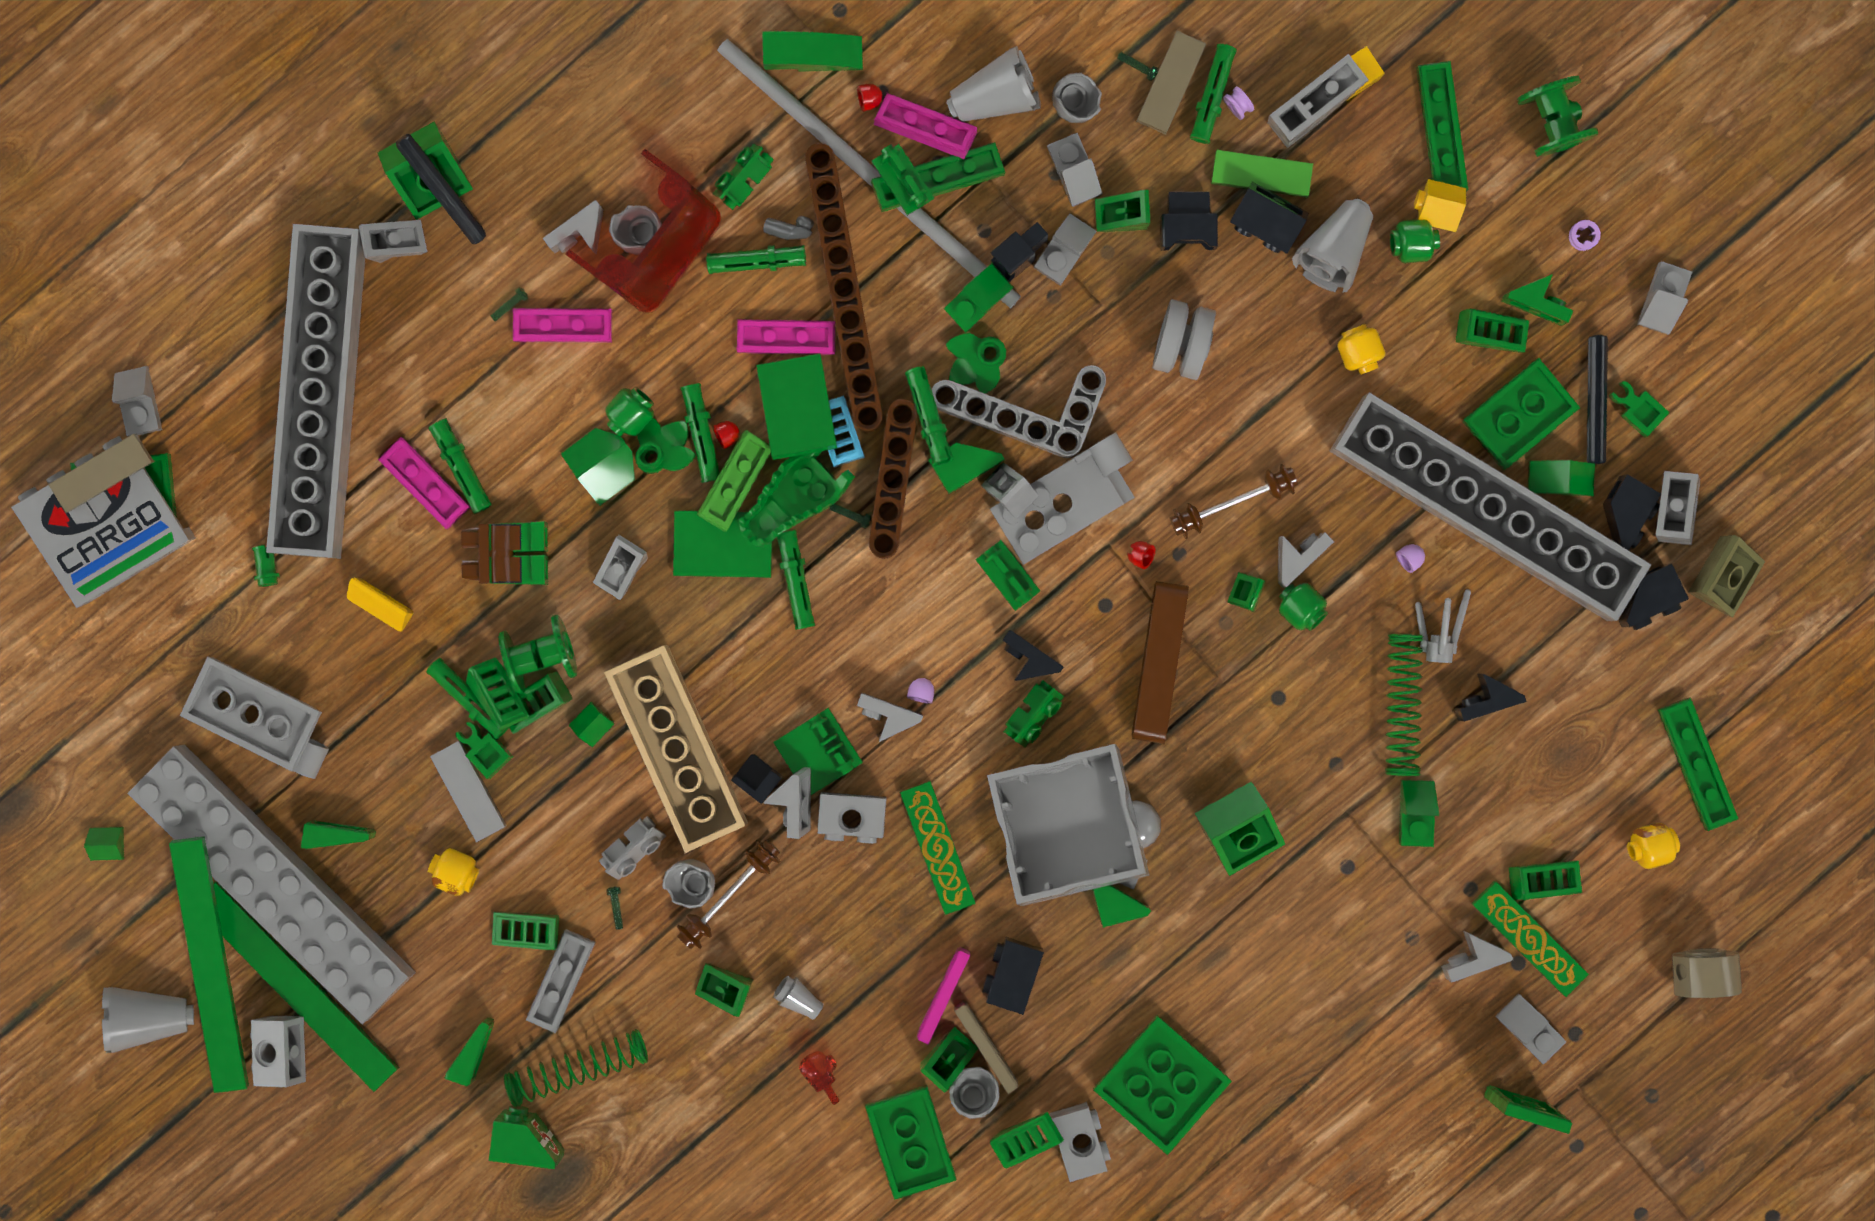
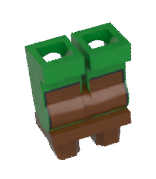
[461,521,549,585]

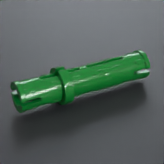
[1190,44,1237,144]
[706,245,806,274]
[905,366,953,466]
[680,383,720,483]
[428,418,493,515]
[777,530,816,630]
[426,658,510,740]

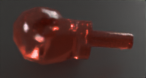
[799,1050,840,1105]

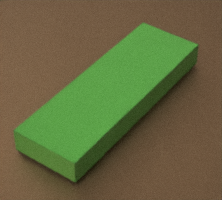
[1211,150,1313,198]
[697,430,771,531]

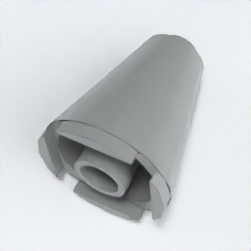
[947,46,1041,122]
[1292,199,1373,293]
[102,987,194,1053]

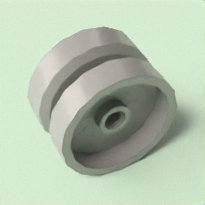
[1152,299,1216,381]

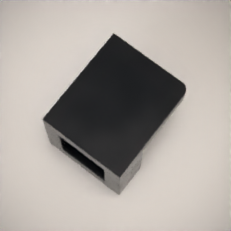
[731,754,783,804]

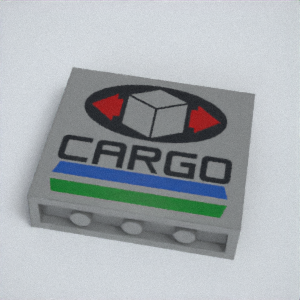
[12,436,196,608]

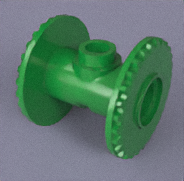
[1517,76,1598,157]
[498,615,577,693]

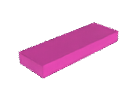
[874,93,977,159]
[513,308,612,343]
[737,319,836,355]
[378,437,471,530]
[917,947,970,1044]

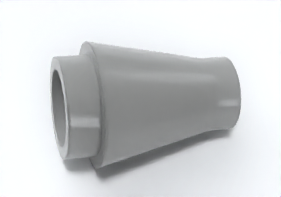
[773,976,824,1020]

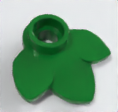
[946,333,1006,394]
[635,418,696,474]

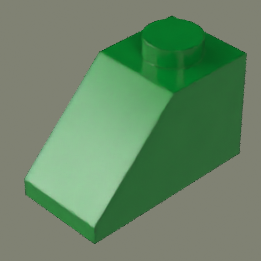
[928,443,1005,495]

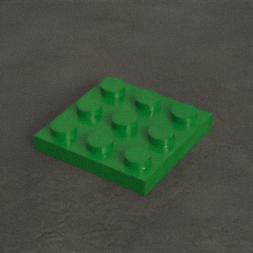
[1093,1015,1232,1155]

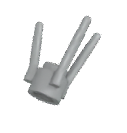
[1415,589,1471,663]

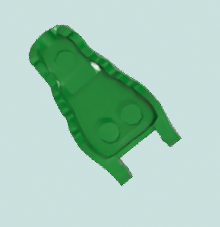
[739,451,855,547]

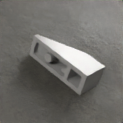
[1267,54,1369,148]

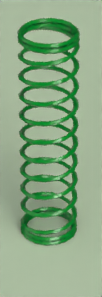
[1385,634,1424,776]
[504,1029,648,1108]

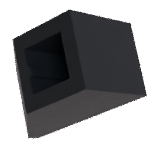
[1603,474,1661,551]
[1619,563,1689,630]

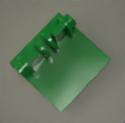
[773,708,863,795]

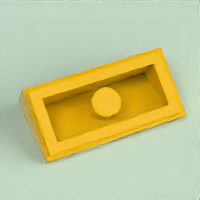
[347,577,414,632]

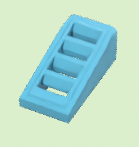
[828,396,865,468]

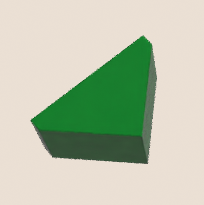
[1095,189,1150,232]
[1527,460,1595,497]
[1092,885,1151,928]
[695,963,753,1017]
[920,1026,978,1093]

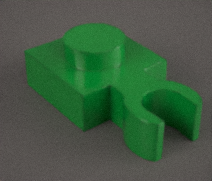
[1609,381,1670,438]
[456,722,514,779]

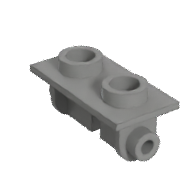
[599,816,666,880]

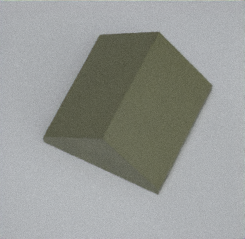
[1688,535,1765,618]

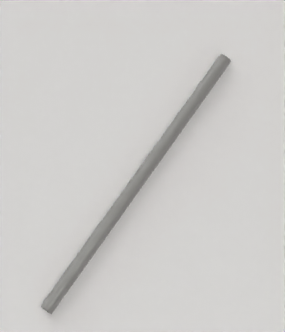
[717,39,1021,309]

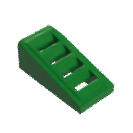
[1456,308,1530,353]
[466,657,528,730]
[500,672,573,734]
[301,820,376,849]
[1509,860,1582,900]
[492,912,559,950]
[444,1018,495,1086]
[990,1112,1064,1169]

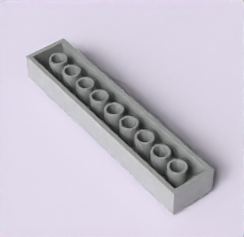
[266,224,365,559]
[1330,392,1651,621]
[127,745,416,1024]

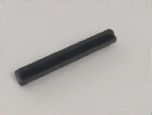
[396,134,486,245]
[1587,335,1608,464]

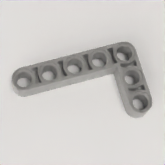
[932,365,1106,458]

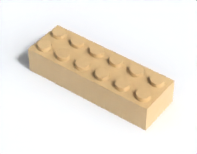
[604,645,748,853]

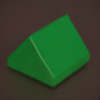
[1227,572,1265,612]
[569,701,615,747]
[84,827,124,861]

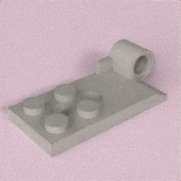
[990,432,1135,565]
[180,657,329,779]

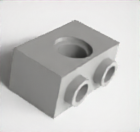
[1656,471,1700,545]
[818,792,887,843]
[250,1016,306,1087]
[1050,1102,1111,1182]

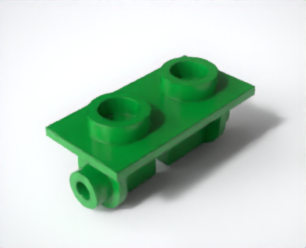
[712,144,774,210]
[871,144,935,216]
[976,540,1041,611]
[1003,680,1065,748]

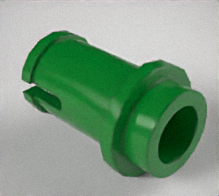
[252,545,280,587]

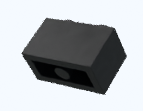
[1230,181,1309,254]
[982,937,1044,1015]

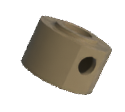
[1672,948,1742,998]

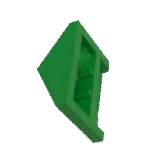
[561,428,635,506]

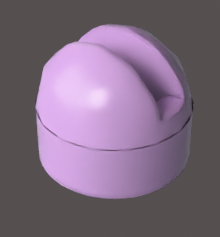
[1396,544,1425,573]
[907,678,934,703]

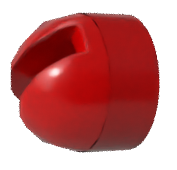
[857,84,882,112]
[712,421,740,449]
[1127,541,1156,569]

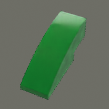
[762,31,863,72]

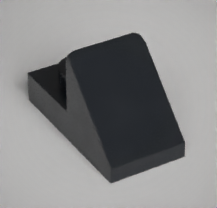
[1002,630,1064,681]
[1454,673,1527,722]

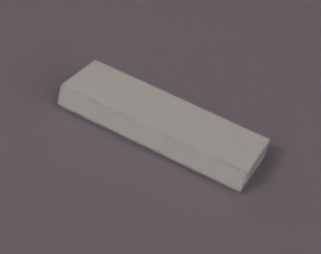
[430,741,507,842]
[526,929,596,1033]

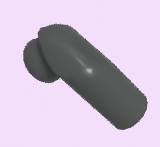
[763,216,814,240]

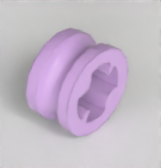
[1223,86,1254,120]
[1569,220,1601,251]

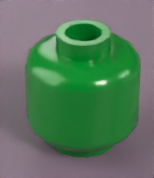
[1390,219,1440,264]
[605,387,654,436]
[1279,582,1328,631]

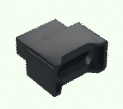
[1160,192,1218,251]
[990,222,1048,282]

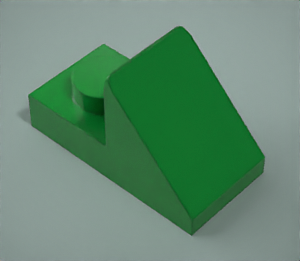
[944,263,1014,333]
[1501,274,1574,326]
[1399,780,1439,847]

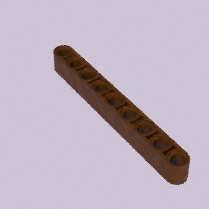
[805,143,883,433]

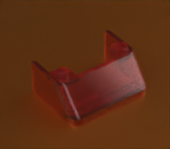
[565,149,722,313]

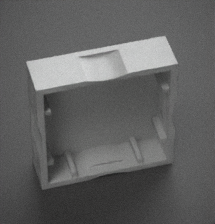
[987,744,1150,906]

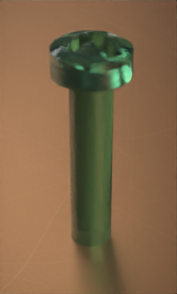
[1117,51,1158,81]
[490,287,528,322]
[829,503,871,529]
[606,886,623,930]

